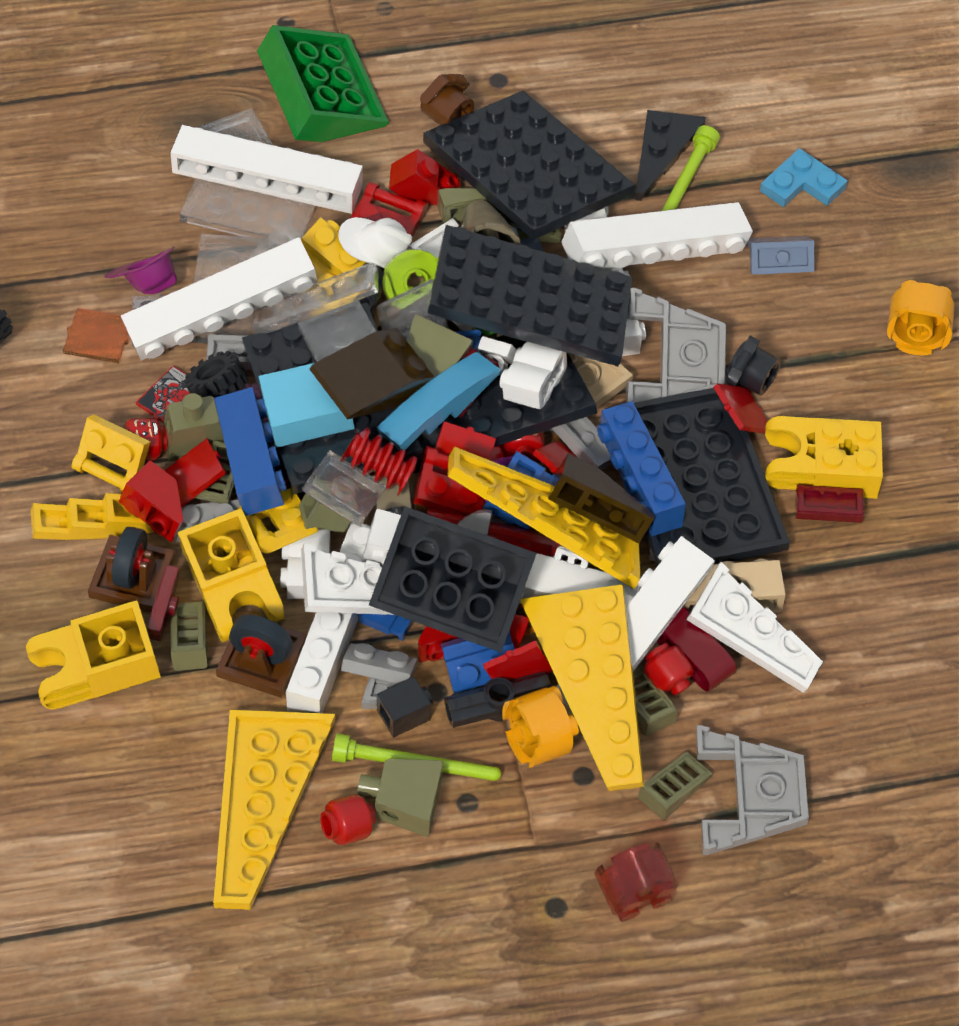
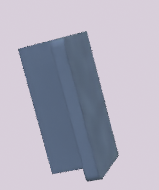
[746,236,814,275]

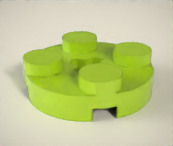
[383,249,438,310]

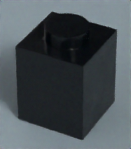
[377,677,433,738]

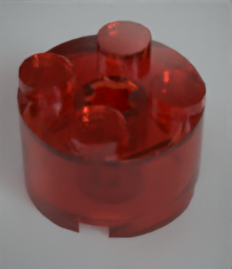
[594,843,678,922]

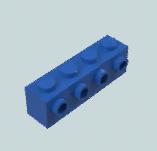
[214,387,287,516]
[597,401,686,536]

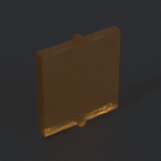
[63,308,129,364]

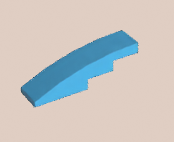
[377,351,501,450]

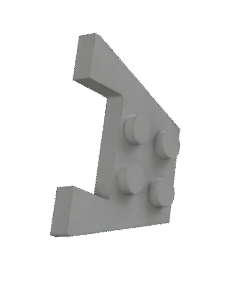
[626,288,726,403]
[695,725,809,855]

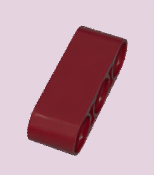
[656,607,737,692]

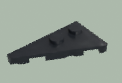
[635,110,706,201]

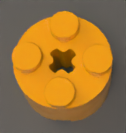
[887,280,955,356]
[502,686,579,768]

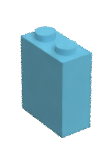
[258,363,355,448]

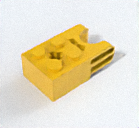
[765,416,883,499]
[178,508,285,642]
[26,600,161,710]

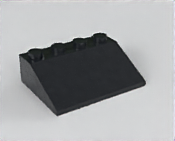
[369,506,537,653]

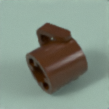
[420,74,474,125]

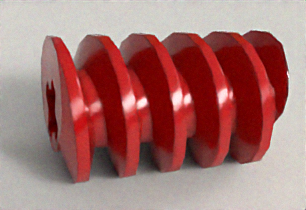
[340,427,417,496]

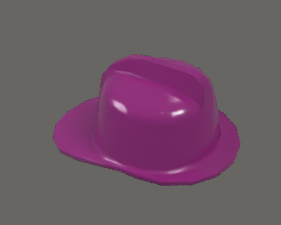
[104,247,177,294]

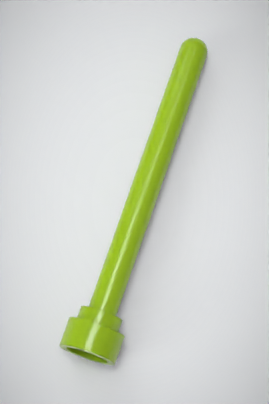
[662,125,720,211]
[332,733,501,781]

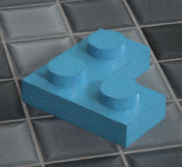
[760,148,848,207]

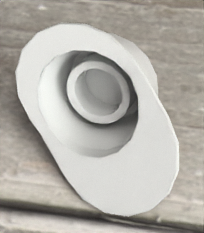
[338,217,412,268]

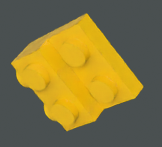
[301,217,367,310]

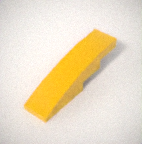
[30,493,154,540]

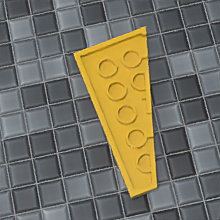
[448,447,641,589]
[520,584,644,791]
[213,710,335,910]

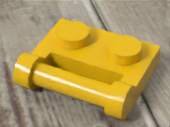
[72,414,150,493]
[238,488,318,553]

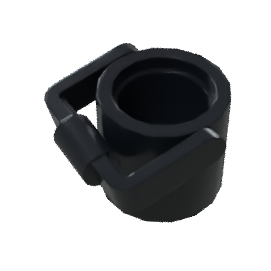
[725,335,781,396]

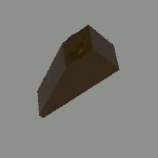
[548,453,655,543]

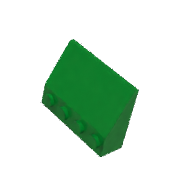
[257,25,389,142]

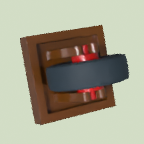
[88,527,175,613]
[216,614,306,698]

